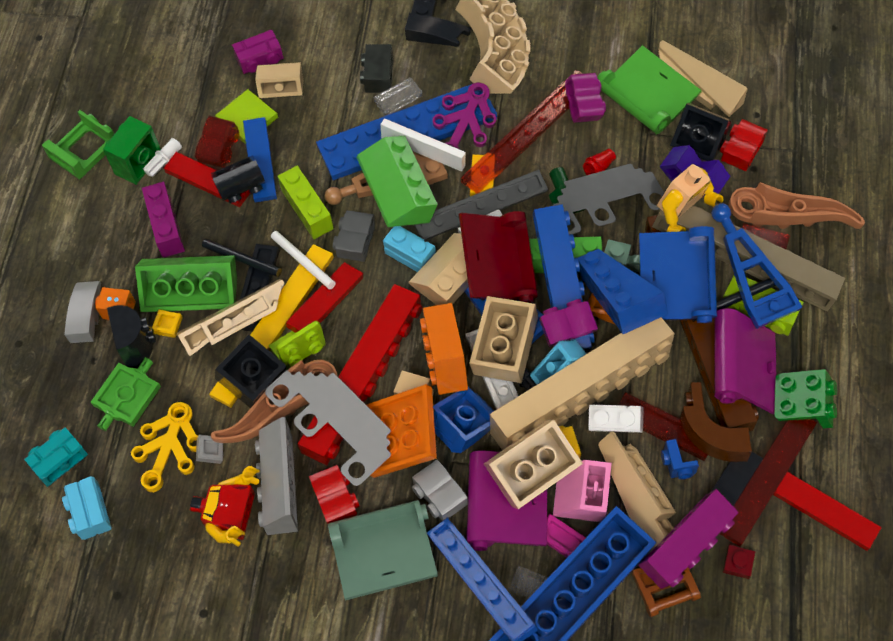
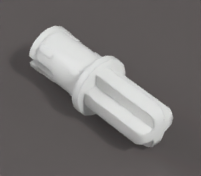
[143,138,182,177]

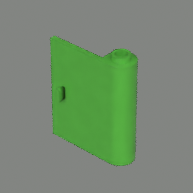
[597,45,702,134]

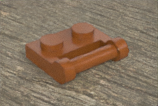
[631,567,701,617]

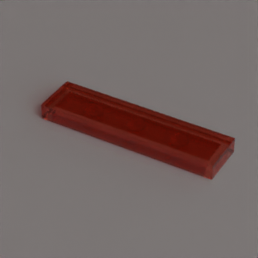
[618,392,708,461]

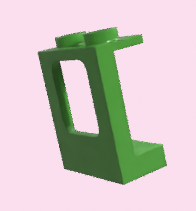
[42,110,114,180]

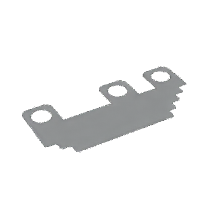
[265,371,391,486]

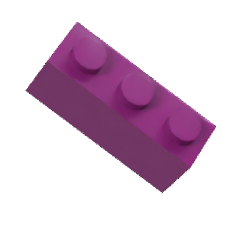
[142,182,185,258]

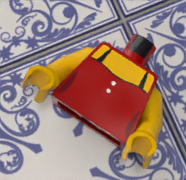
[190,466,260,547]

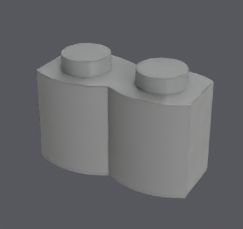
[412,460,468,521]

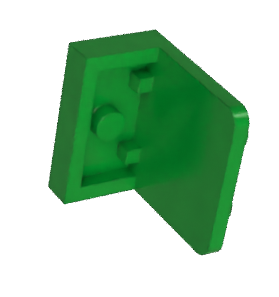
[774,369,837,428]

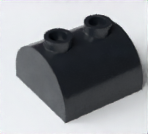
[670,103,731,161]
[211,155,266,203]
[107,305,156,368]

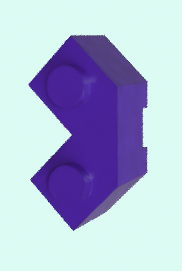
[660,145,731,197]

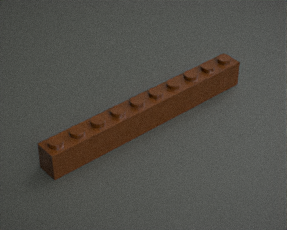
[645,215,759,431]

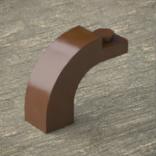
[680,382,752,462]

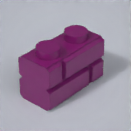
[232,29,284,74]

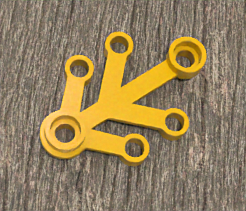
[131,402,198,492]

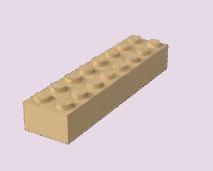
[490,318,675,451]

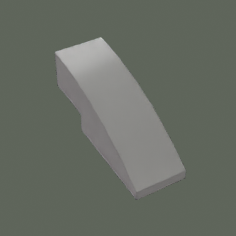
[64,281,101,343]

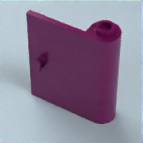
[715,308,776,415]
[467,451,547,551]

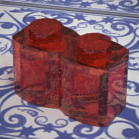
[195,116,239,168]

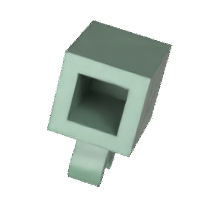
[604,239,640,272]

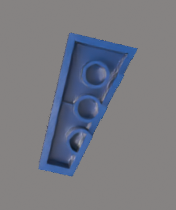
[578,249,668,334]

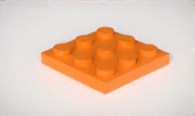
[366,384,437,478]

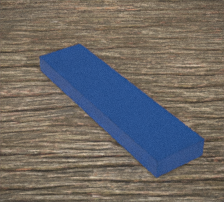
[243,117,277,203]

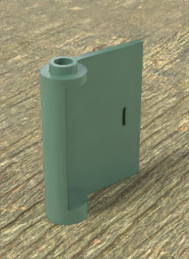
[328,500,438,601]

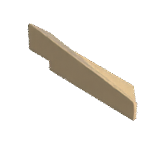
[658,40,747,117]
[176,279,284,356]
[598,431,676,553]

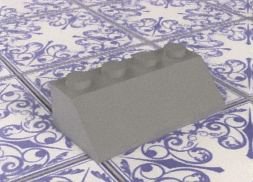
[255,417,298,535]

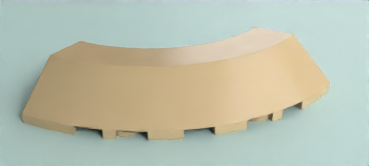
[455,0,530,94]

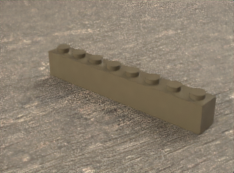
[652,205,845,312]

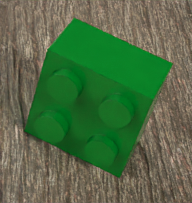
[103,116,161,185]

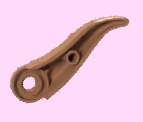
[729,182,865,229]
[211,360,338,443]

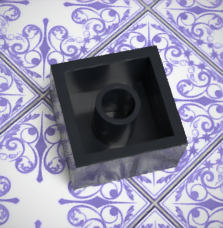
[215,335,287,408]

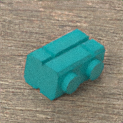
[24,427,88,487]

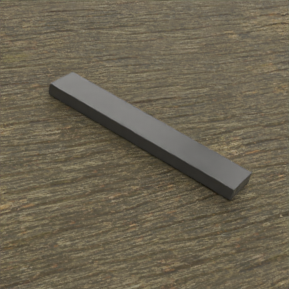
[414,170,548,241]

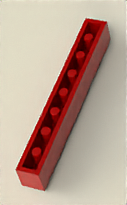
[298,284,423,466]

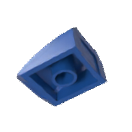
[433,386,494,453]

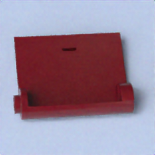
[459,211,538,303]

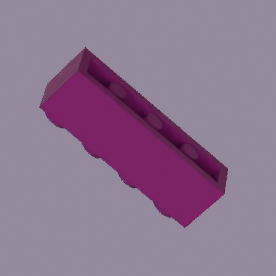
[639,489,739,589]

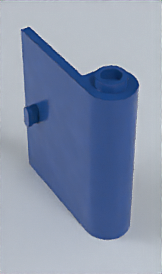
[639,226,717,323]

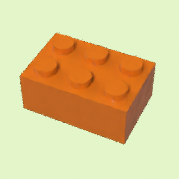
[420,303,468,395]

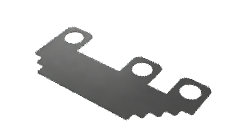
[553,164,664,235]

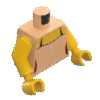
[657,164,723,232]

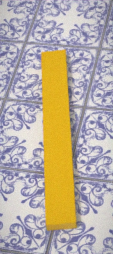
[209,244,334,408]

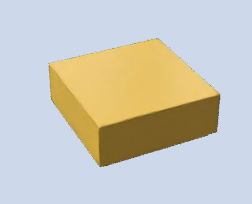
[152,310,183,338]

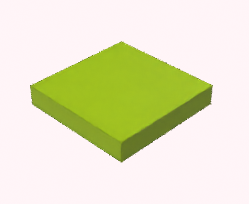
[215,89,278,144]

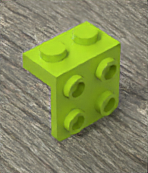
[269,321,326,370]

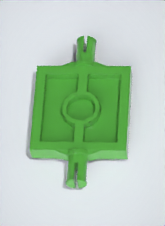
[91,357,161,431]

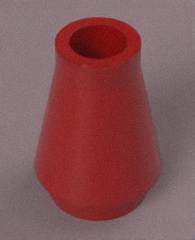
[583,149,616,175]

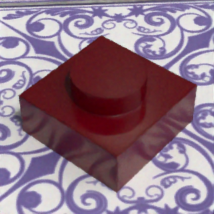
[723,545,756,579]

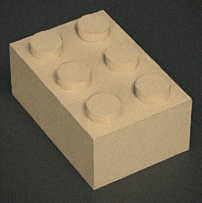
[469,296,538,383]
[484,420,583,509]

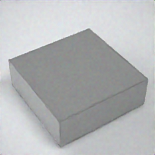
[196,435,223,464]

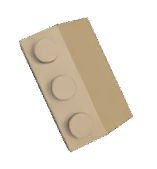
[409,233,469,305]

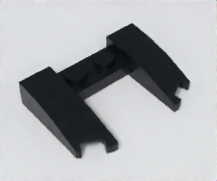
[405,0,471,47]

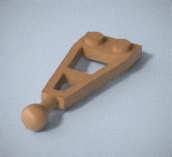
[324,151,448,205]

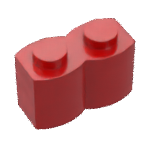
[720,119,767,171]
[309,465,360,525]

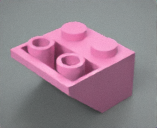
[553,460,612,522]

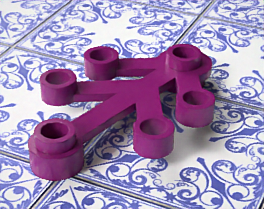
[433,82,496,149]

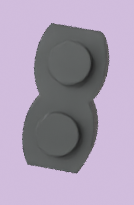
[333,210,376,262]

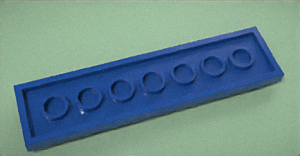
[316,84,497,181]

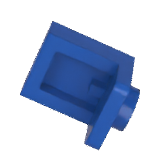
[661,439,699,479]

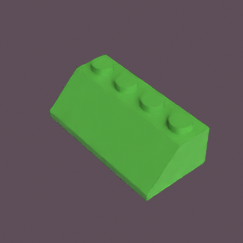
[357,136,438,227]
[135,255,237,312]

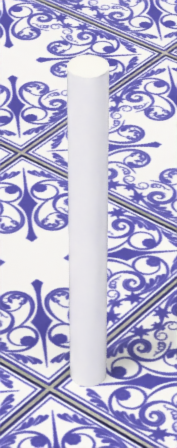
[271,231,336,289]

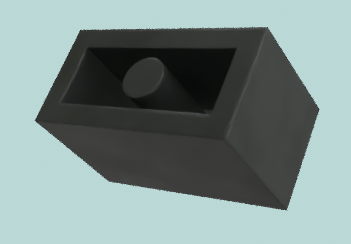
[360,44,393,93]

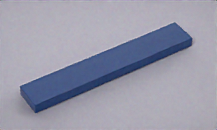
[427,517,538,641]

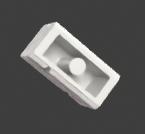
[589,405,643,433]

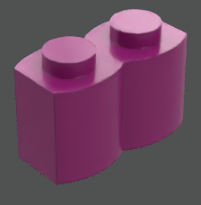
[565,73,606,123]
[539,299,598,347]

